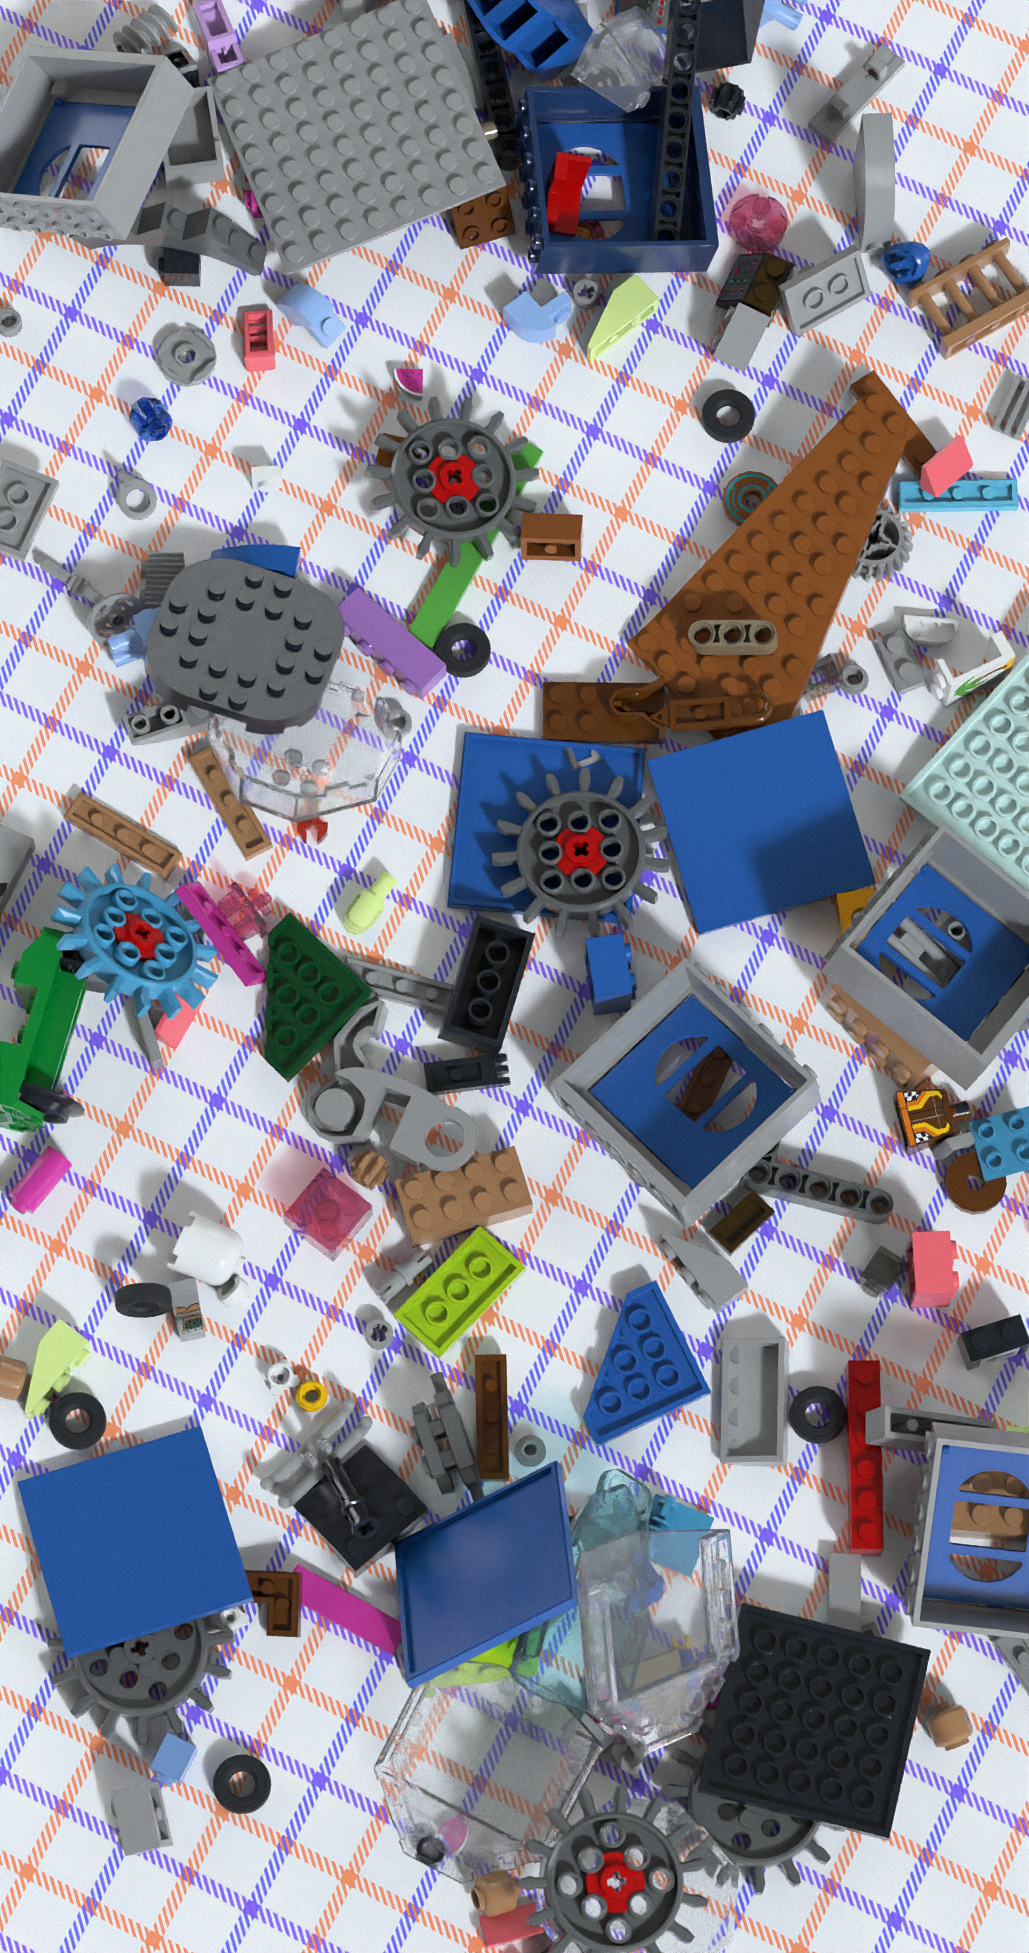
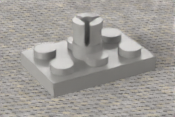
[779,244,871,337]
[0,459,60,563]

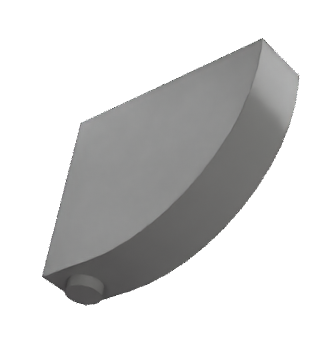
[853,112,895,255]

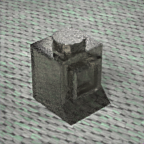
[803,653,842,703]
[858,1245,910,1298]

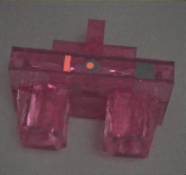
[217,881,272,941]

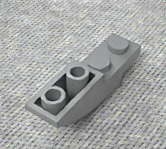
[122,702,230,746]

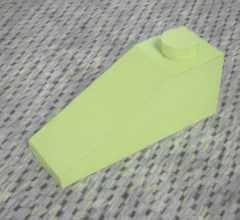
[587,273,659,362]

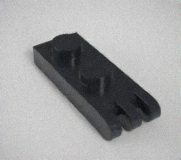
[424,1053,511,1095]

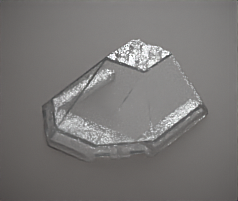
[577,1529,740,1753]
[374,1660,604,1884]

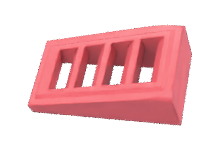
[243,309,276,372]

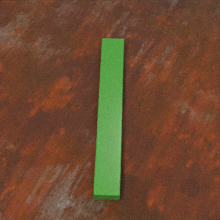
[408,443,544,652]

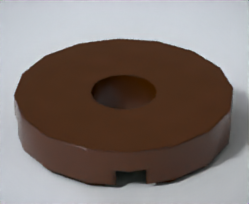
[944,1152,1007,1215]

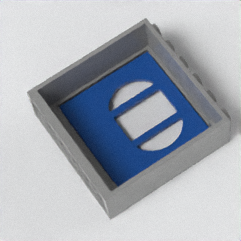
[0,46,195,241]
[821,823,1029,1091]
[550,958,821,1229]
[903,1422,1029,1640]

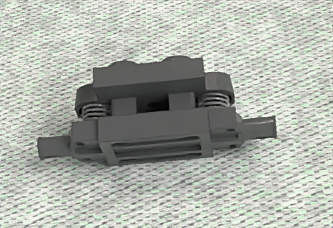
[410,1372,485,1502]

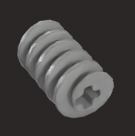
[113,4,178,54]

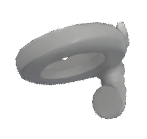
[116,470,157,520]

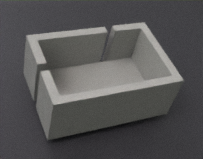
[163,86,225,188]

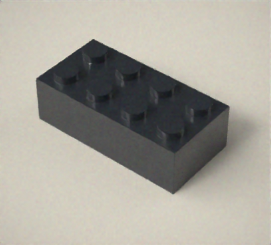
[437,915,535,1055]

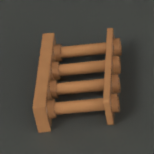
[907,237,1029,360]

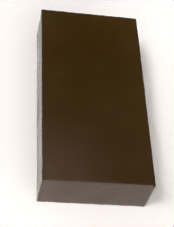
[708,1190,775,1256]

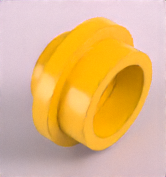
[296,1380,328,1412]

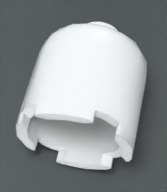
[166,1210,246,1286]

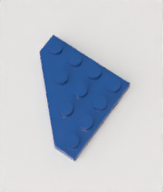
[583,1280,711,1448]

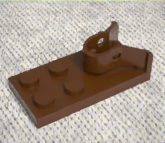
[542,675,665,744]

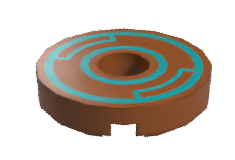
[722,471,778,527]

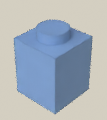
[150,1732,198,1787]

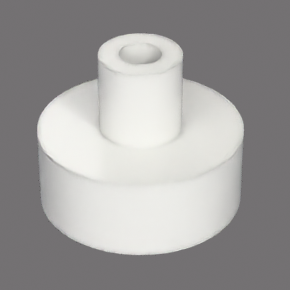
[217,1275,250,1308]

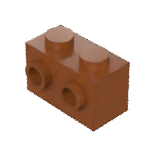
[520,513,584,561]

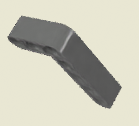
[742,1140,894,1224]

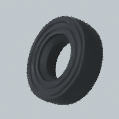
[701,389,755,443]
[437,623,491,678]
[115,1283,172,1318]
[789,1386,847,1444]
[49,1392,107,1450]
[213,1754,272,1814]

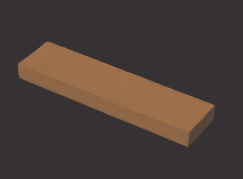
[187,744,273,861]
[63,792,183,881]

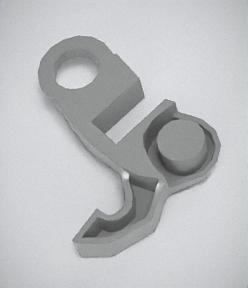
[307,1000,478,1172]

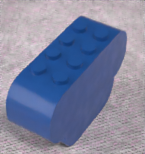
[467,0,596,81]

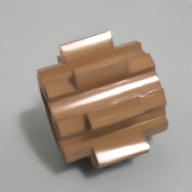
[349,1149,389,1190]

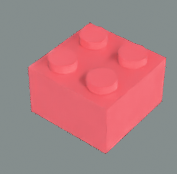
[906,1231,959,1308]

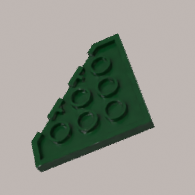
[264,912,375,1083]

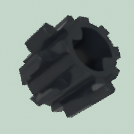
[709,82,746,121]

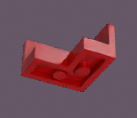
[545,152,592,237]

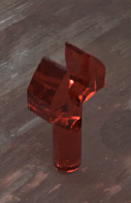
[297,787,328,845]

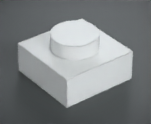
[251,465,283,492]

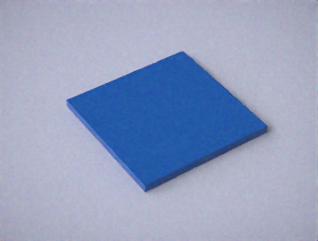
[647,709,876,936]
[447,732,646,924]
[17,1426,254,1659]
[394,1460,579,1689]

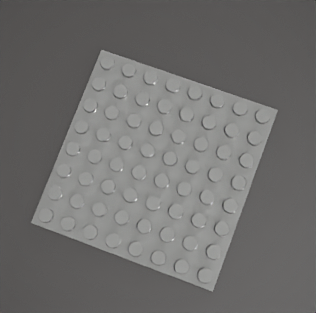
[207,0,506,276]

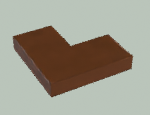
[244,1569,303,1637]

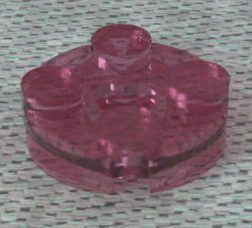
[729,194,787,253]

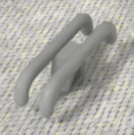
[852,896,959,998]
[260,1398,373,1509]

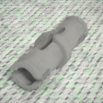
[373,1247,433,1304]

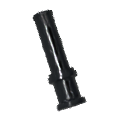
[322,1457,380,1539]

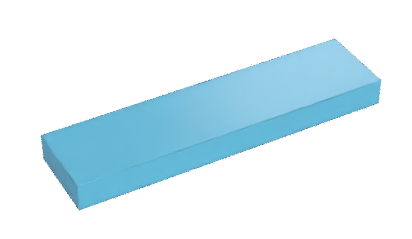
[897,479,1019,513]

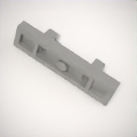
[808,44,905,144]

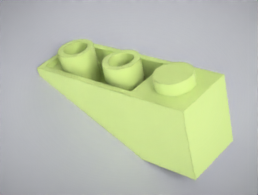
[24,1318,91,1421]

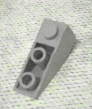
[659,1231,748,1314]

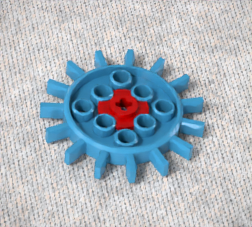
[50,863,218,1019]

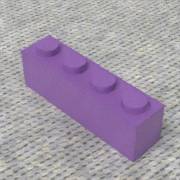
[337,587,446,700]

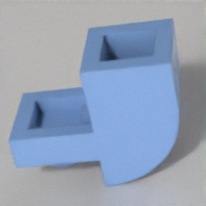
[276,283,347,348]
[503,291,572,343]

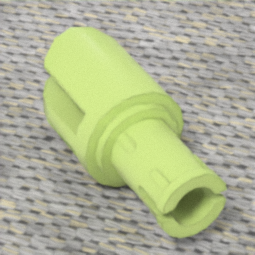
[343,871,397,935]

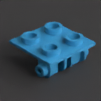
[969,1106,1029,1182]
[636,1494,714,1577]

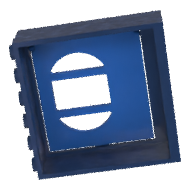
[513,86,719,274]

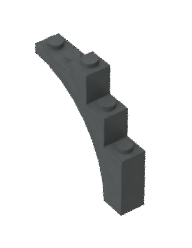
[69,202,267,276]

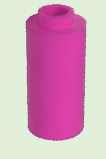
[8,1146,72,1215]

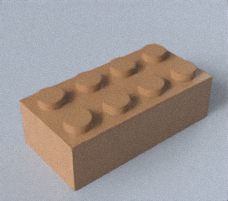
[826,984,938,1090]
[394,1145,533,1248]
[950,1470,1029,1542]

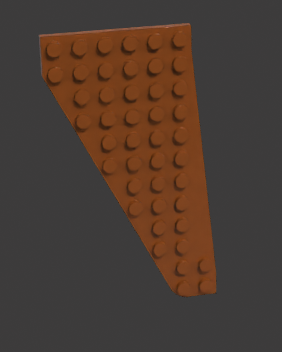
[627,385,909,741]

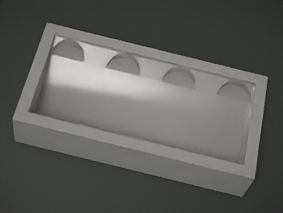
[720,1337,789,1467]

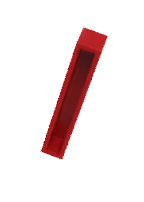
[845,1360,884,1556]

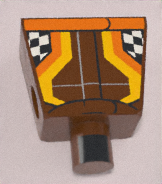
[893,1089,970,1156]

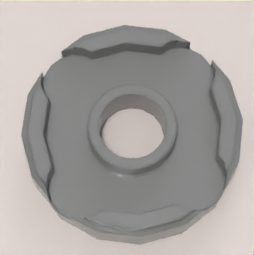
[157,329,217,387]

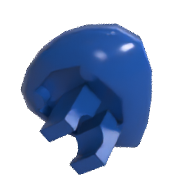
[879,241,930,290]

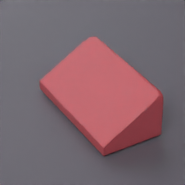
[920,435,973,497]
[154,993,205,1049]
[479,1900,551,1949]

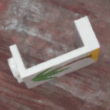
[930,630,1016,707]

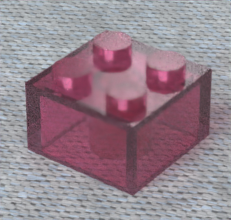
[284,1167,373,1262]

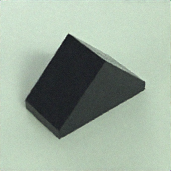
[165,48,200,88]

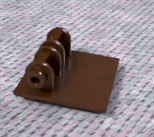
[451,181,516,250]

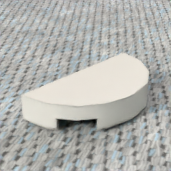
[901,614,962,648]

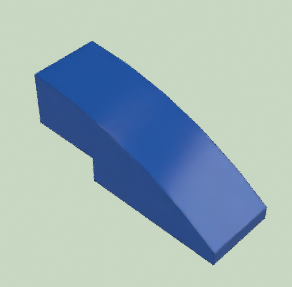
[210,544,301,579]

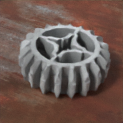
[853,505,913,582]

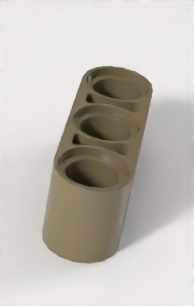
[688,620,779,655]

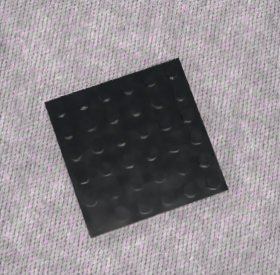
[697,1603,931,1841]

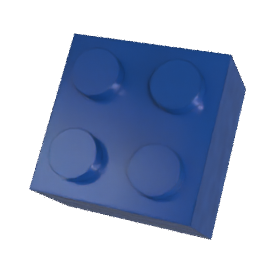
[584,933,637,1015]

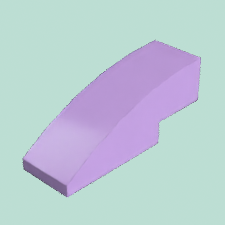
[192,0,245,75]

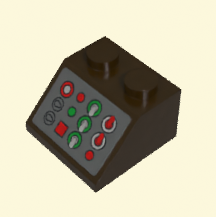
[715,252,795,328]

